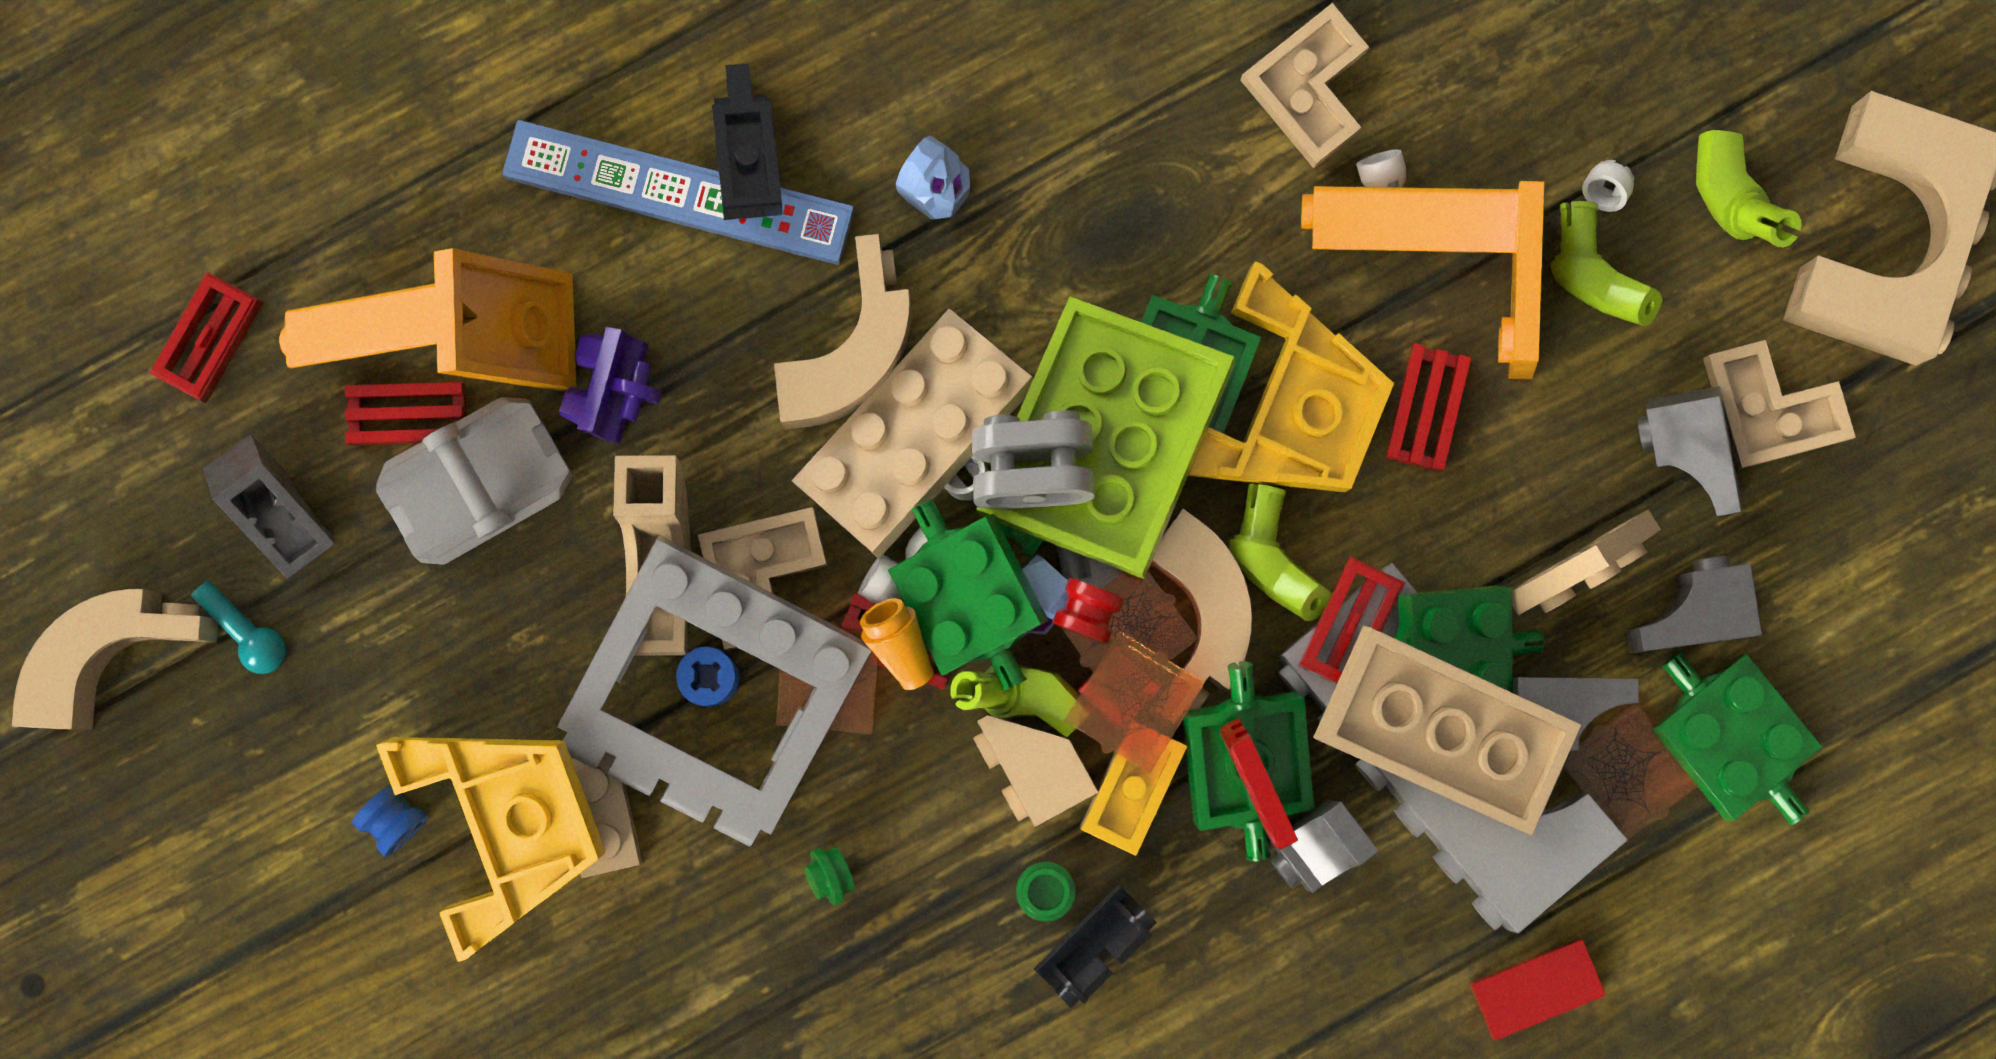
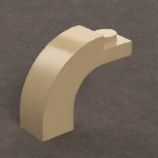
[774,234,912,430]
[613,455,691,656]
[1151,509,1252,725]
[12,589,218,730]

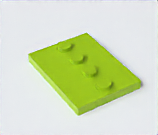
[976,296,1236,579]

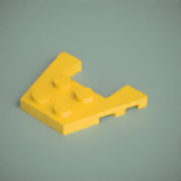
[1188,261,1394,492]
[376,737,606,962]

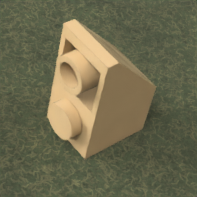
[973,715,1098,827]

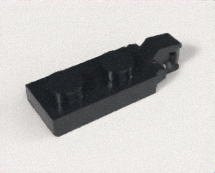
[712,63,782,220]

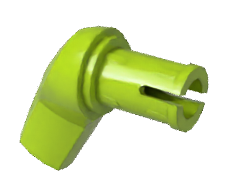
[1696,130,1802,248]
[1550,201,1663,326]
[1228,484,1331,621]
[951,665,1094,738]

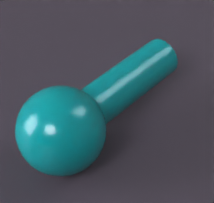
[190,579,286,674]

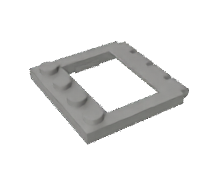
[557,535,871,847]

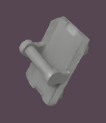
[376,397,573,565]

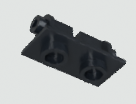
[1034,884,1157,1008]

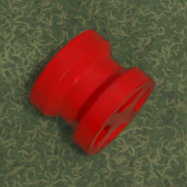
[1052,578,1124,644]

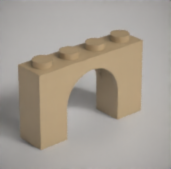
[1783,91,1996,366]

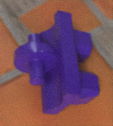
[559,327,662,444]

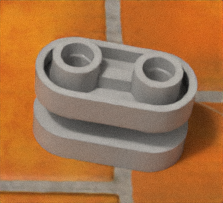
[972,410,1095,509]

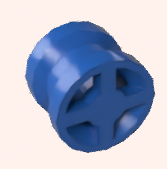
[676,646,741,707]
[352,784,429,857]

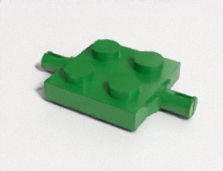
[1141,274,1261,434]
[888,498,1049,691]
[1395,585,1544,693]
[1651,651,1822,825]
[1182,661,1314,861]

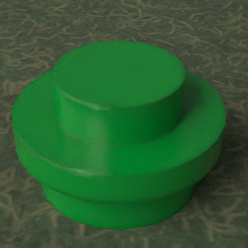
[804,847,855,906]
[1016,861,1076,922]

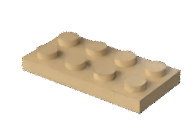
[792,309,1033,559]
[1313,625,1581,836]

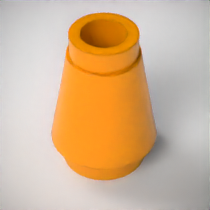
[860,598,934,690]

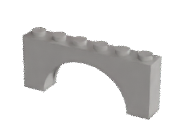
[1277,563,1627,934]

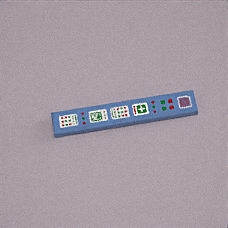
[502,120,855,266]

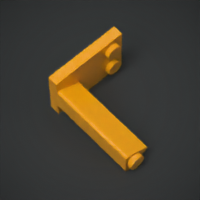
[1301,181,1544,380]
[279,248,577,391]

